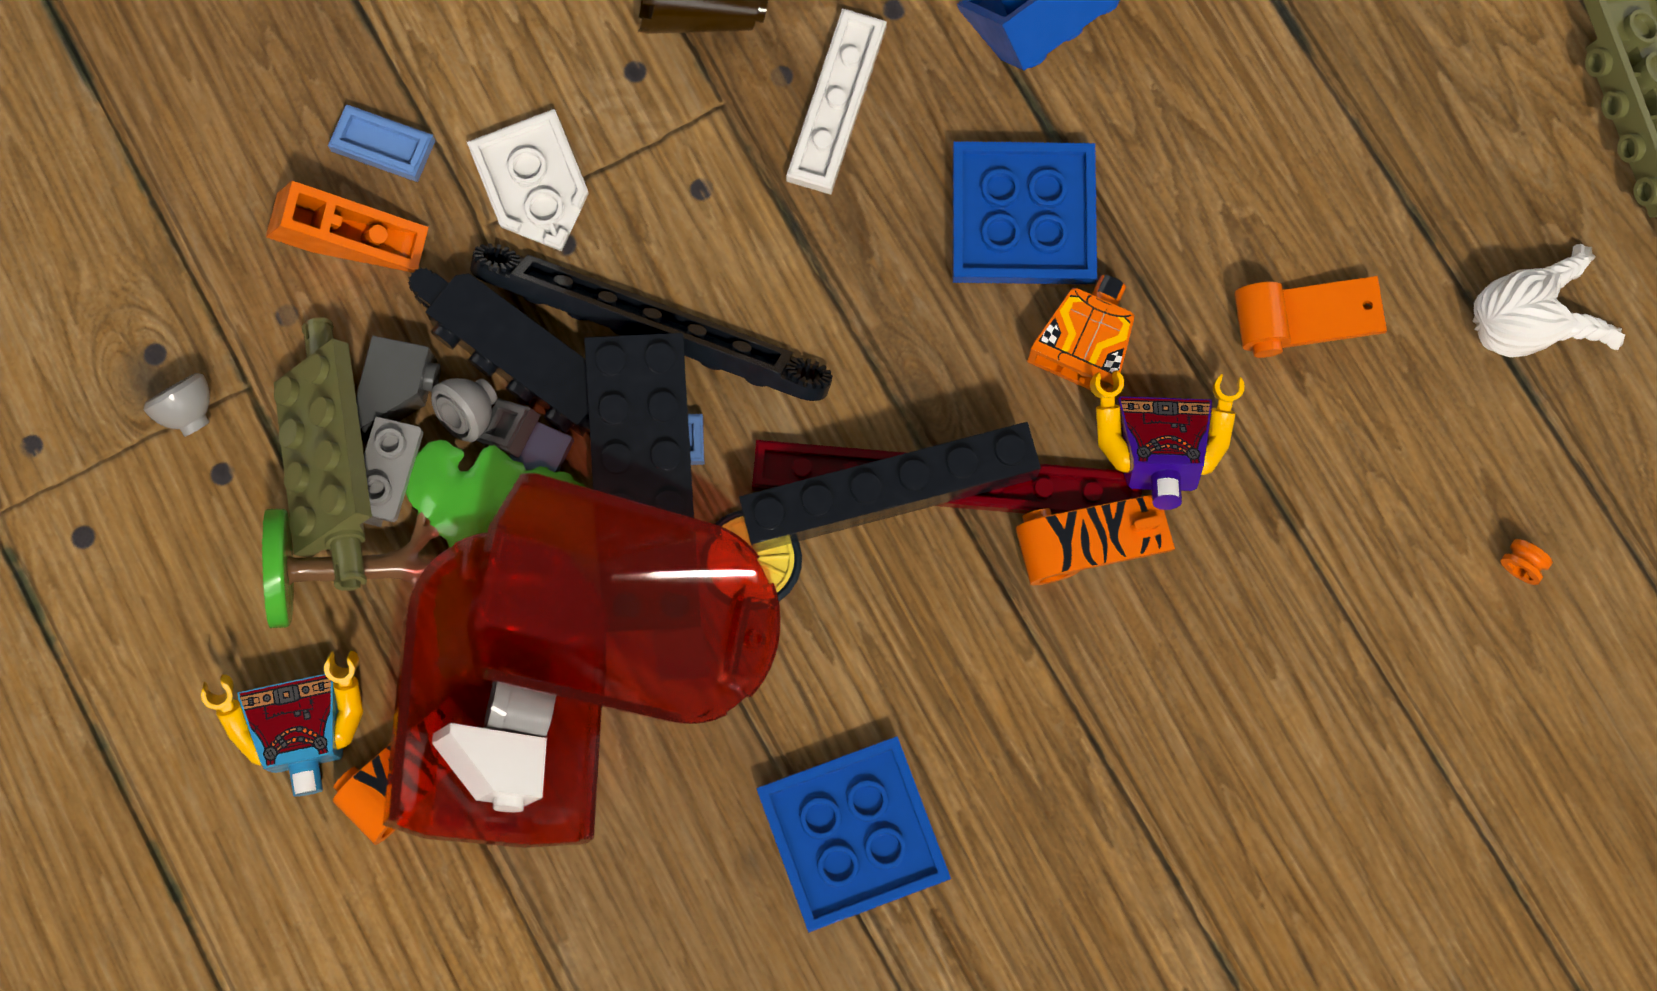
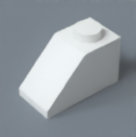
[432,723,547,812]

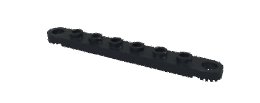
[470,243,833,401]

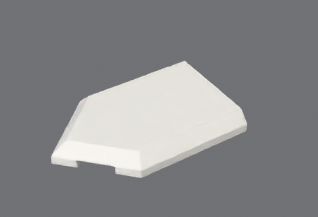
[467,109,589,252]

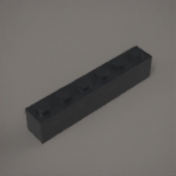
[739,421,1041,553]

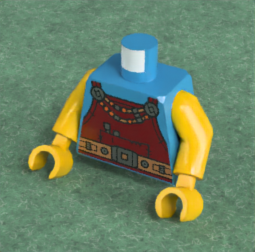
[201,651,363,797]

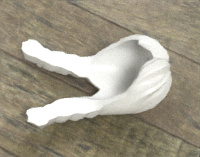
[1473,244,1625,358]

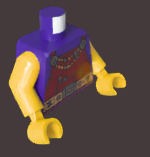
[1090,370,1245,510]

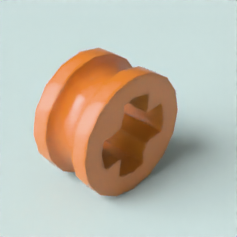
[1500,539,1553,585]

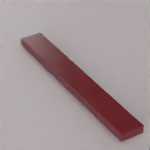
[752,440,1142,515]

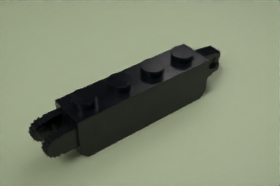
[408,267,590,437]

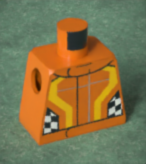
[1027,275,1135,392]

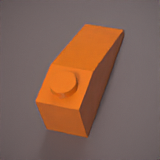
[266,181,428,273]

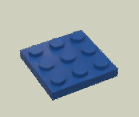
[953,141,1097,285]
[756,736,951,933]

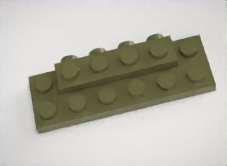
[1583,0,1657,218]

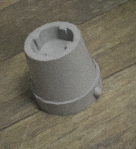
[483,669,556,738]

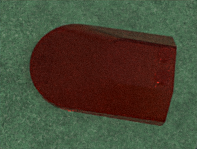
[466,473,781,724]
[383,531,606,848]

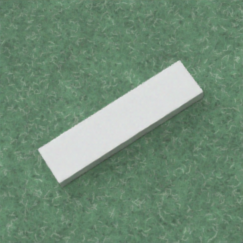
[786,8,887,195]

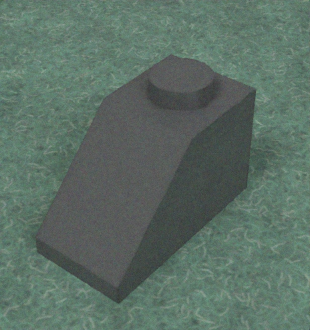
[356,336,441,441]

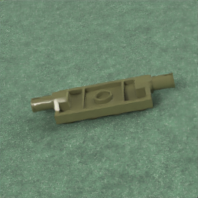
[274,317,372,591]

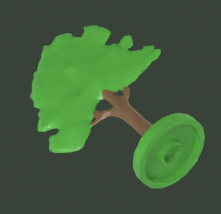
[262,440,605,679]

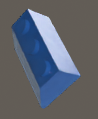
[957,0,1120,71]

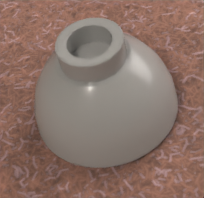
[143,373,210,437]
[431,378,497,442]

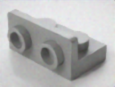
[363,417,423,527]

